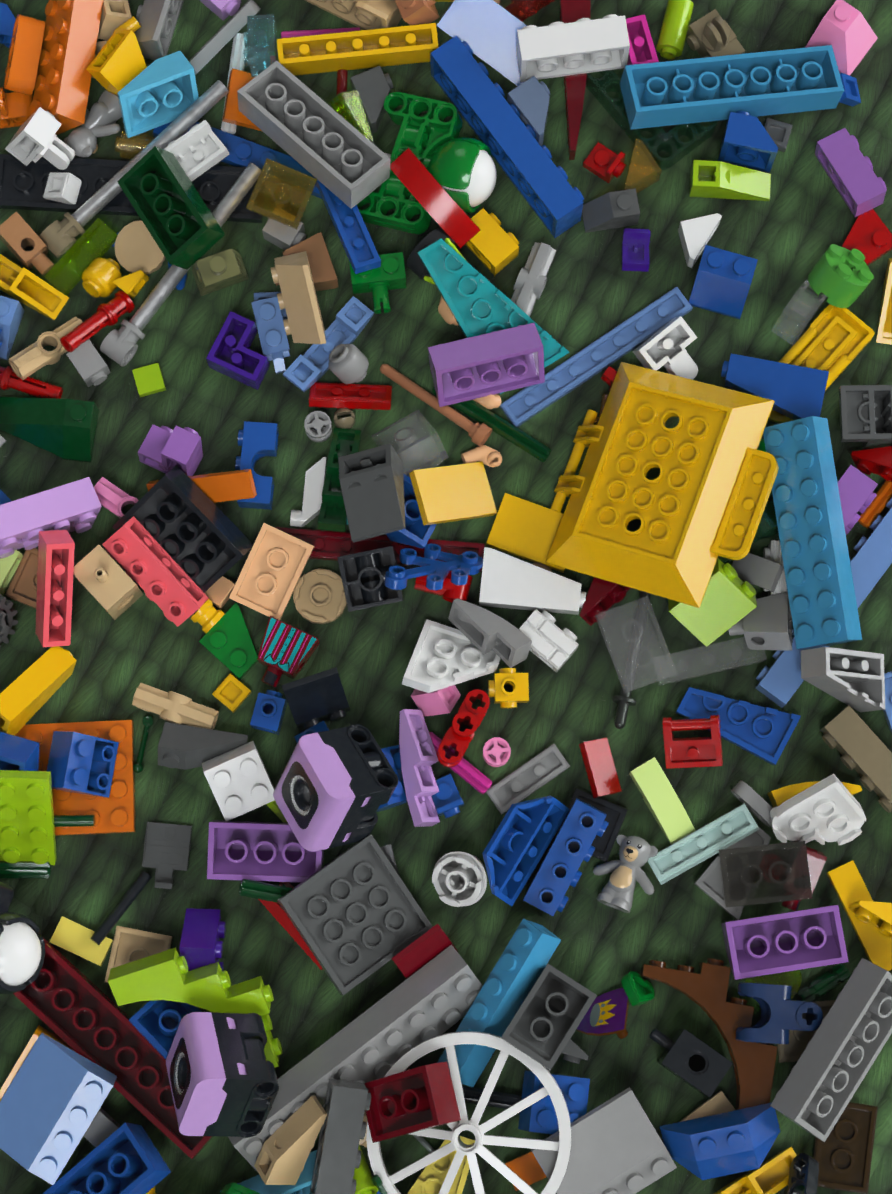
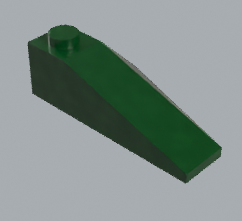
[0,397,99,463]

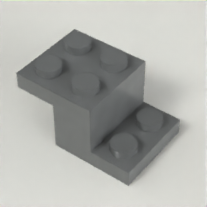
[839,385,892,450]

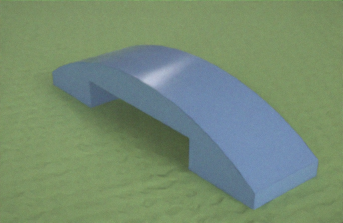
[283,296,374,392]

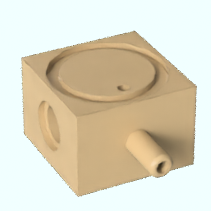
[73,544,144,620]

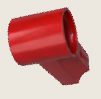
[414,566,473,603]

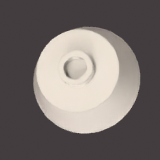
[432,851,487,907]

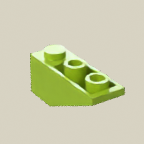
[689,160,771,201]

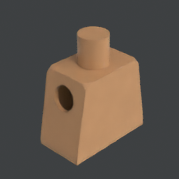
[0,211,54,275]
[276,232,339,291]

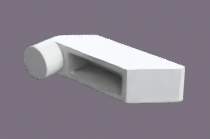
[290,457,327,527]

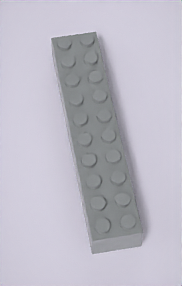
[228,945,483,1171]

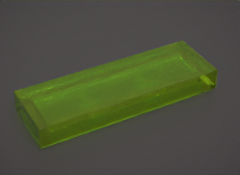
[44,218,117,295]

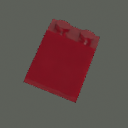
[364,1061,461,1143]

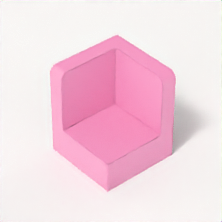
[411,685,461,717]

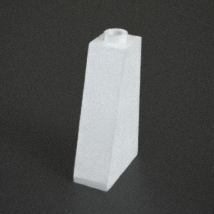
[479,547,586,615]

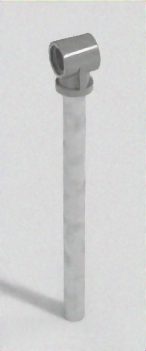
[100,163,263,367]

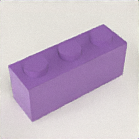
[815,128,887,217]

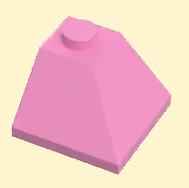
[805,0,877,76]

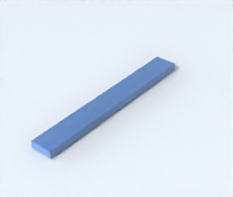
[500,287,693,427]

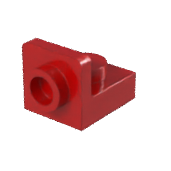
[583,142,626,183]

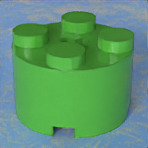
[808,244,874,308]

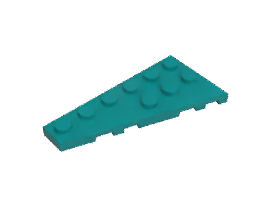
[417,238,570,395]

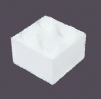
[202,741,275,822]

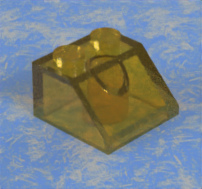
[246,158,317,230]

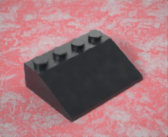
[112,465,254,593]

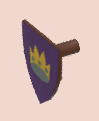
[576,988,629,1039]

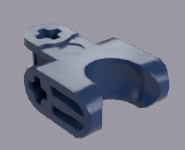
[735,982,823,1044]

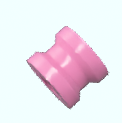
[483,737,511,767]

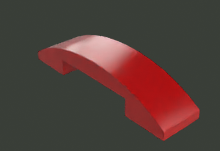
[390,148,481,248]

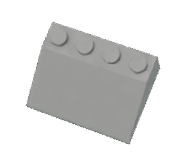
[531,1087,677,1194]

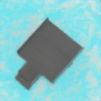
[142,822,193,889]

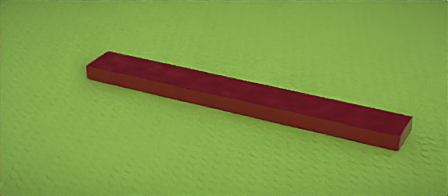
[275,527,485,572]

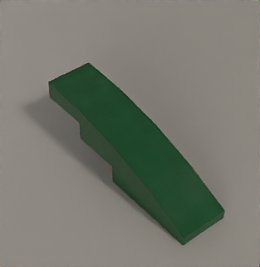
[318,427,361,532]

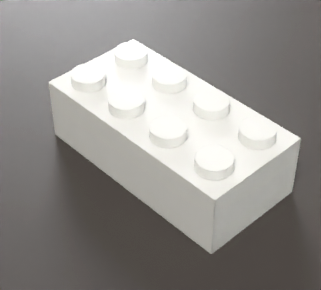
[516,14,630,82]

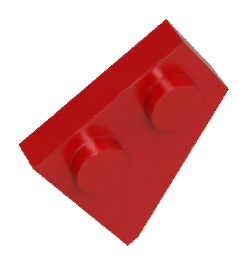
[842,209,892,265]

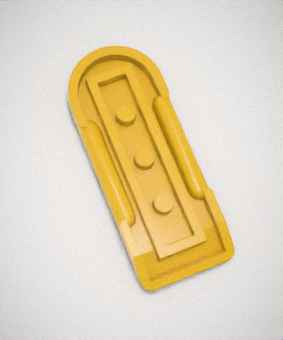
[768,304,875,424]

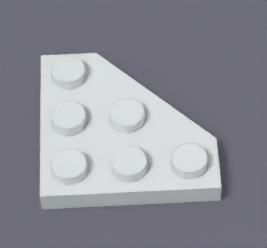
[402,619,501,693]

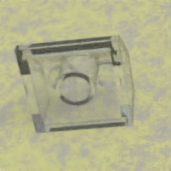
[371,410,449,477]

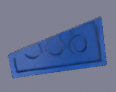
[675,687,801,766]

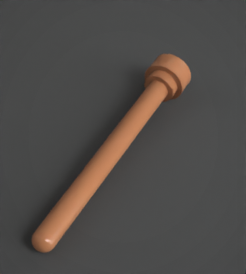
[380,364,493,447]

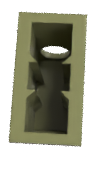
[192,249,249,296]

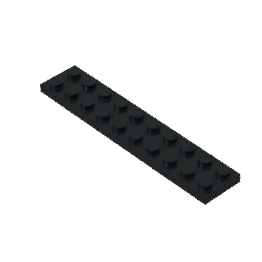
[0,154,266,223]

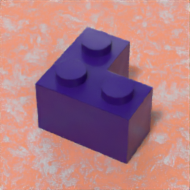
[206,311,270,390]
[179,908,226,971]

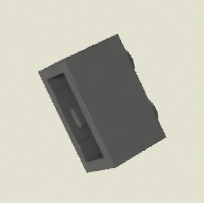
[339,443,406,542]

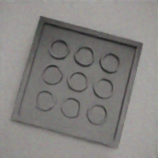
[277,834,433,995]

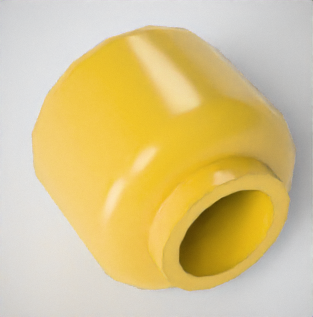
[82,257,122,298]

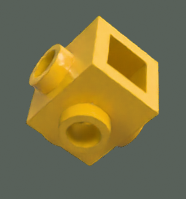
[488,668,529,708]

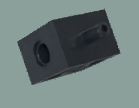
[337,546,420,612]
[649,1028,733,1097]

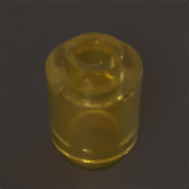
[115,131,155,159]

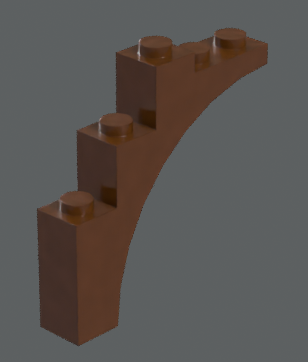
[640,958,778,1110]

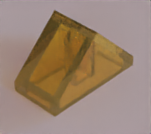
[624,139,662,193]

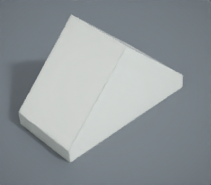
[678,213,722,268]

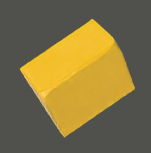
[113,270,150,298]

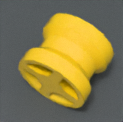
[190,599,225,633]

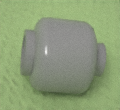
[328,344,369,384]

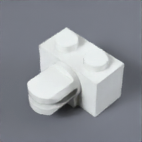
[5,107,75,170]
[632,316,698,380]

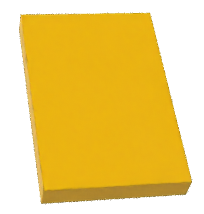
[409,461,497,526]
[486,493,565,573]

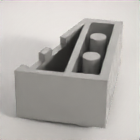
[801,647,885,712]

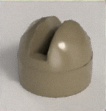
[334,408,356,429]

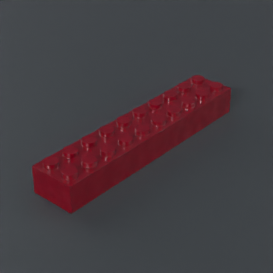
[13,933,214,1159]

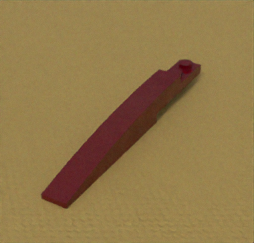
[559,0,591,160]

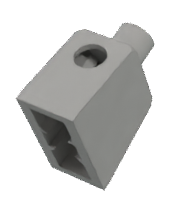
[728,592,792,651]

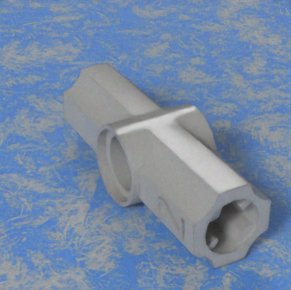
[511,242,556,317]

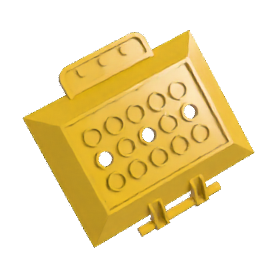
[546,362,779,608]

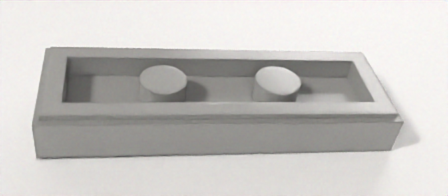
[486,744,570,815]

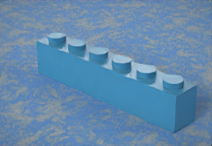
[437,919,561,1087]

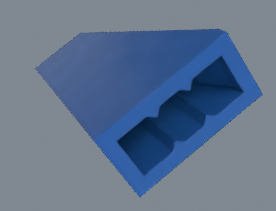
[721,353,829,420]

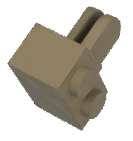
[686,9,745,58]

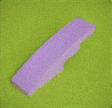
[399,709,440,827]

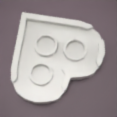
[769,773,866,845]

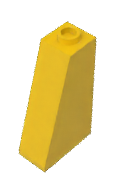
[0,646,77,736]

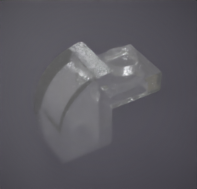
[771,280,827,345]

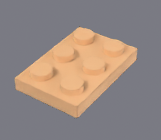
[229,523,315,620]

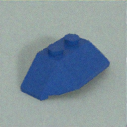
[482,796,570,907]
[660,1103,780,1180]

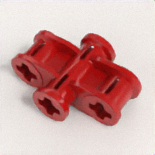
[437,689,490,768]

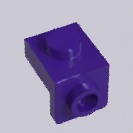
[622,228,650,272]

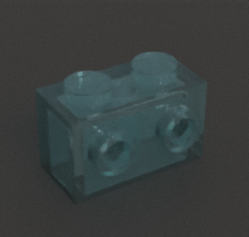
[243,14,278,77]

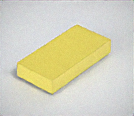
[50,916,113,966]

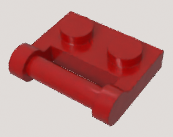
[662,715,723,769]

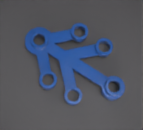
[385,543,483,590]

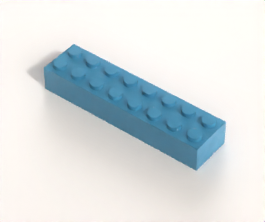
[620,45,844,130]
[763,416,862,649]

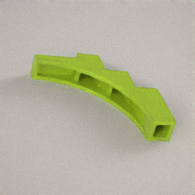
[108,947,282,1068]

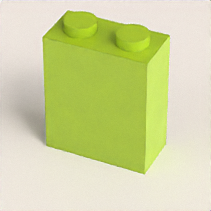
[668,558,757,647]

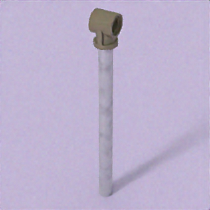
[39,80,229,258]

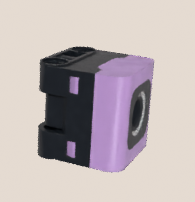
[273,724,398,851]
[166,1012,279,1138]

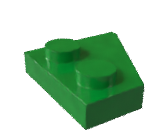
[199,603,258,680]

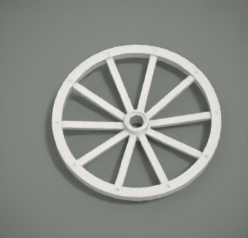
[366,1031,571,1194]

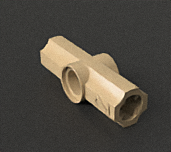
[9,316,82,380]
[132,683,219,730]

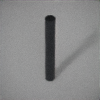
[90,871,152,945]

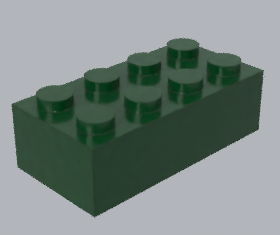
[117,146,225,270]

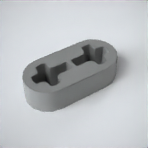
[731,780,772,827]

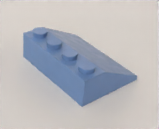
[0,1032,117,1185]

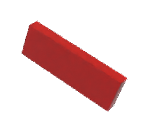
[309,382,392,410]

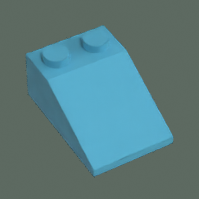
[117,51,199,138]

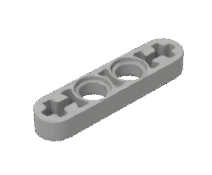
[189,0,261,75]

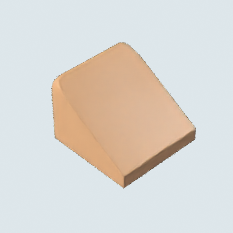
[205,576,235,609]

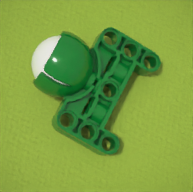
[357,92,497,234]

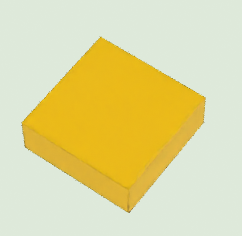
[212,673,251,713]

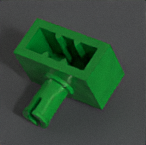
[349,252,407,314]

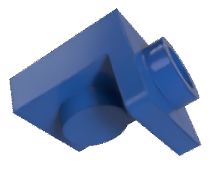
[431,774,464,818]

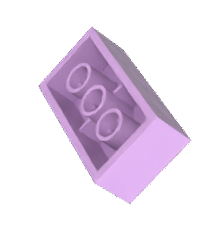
[0,477,102,559]

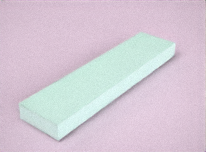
[648,803,759,885]

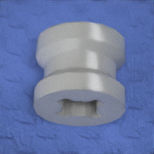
[304,411,332,442]

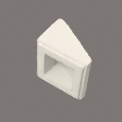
[43,172,81,204]

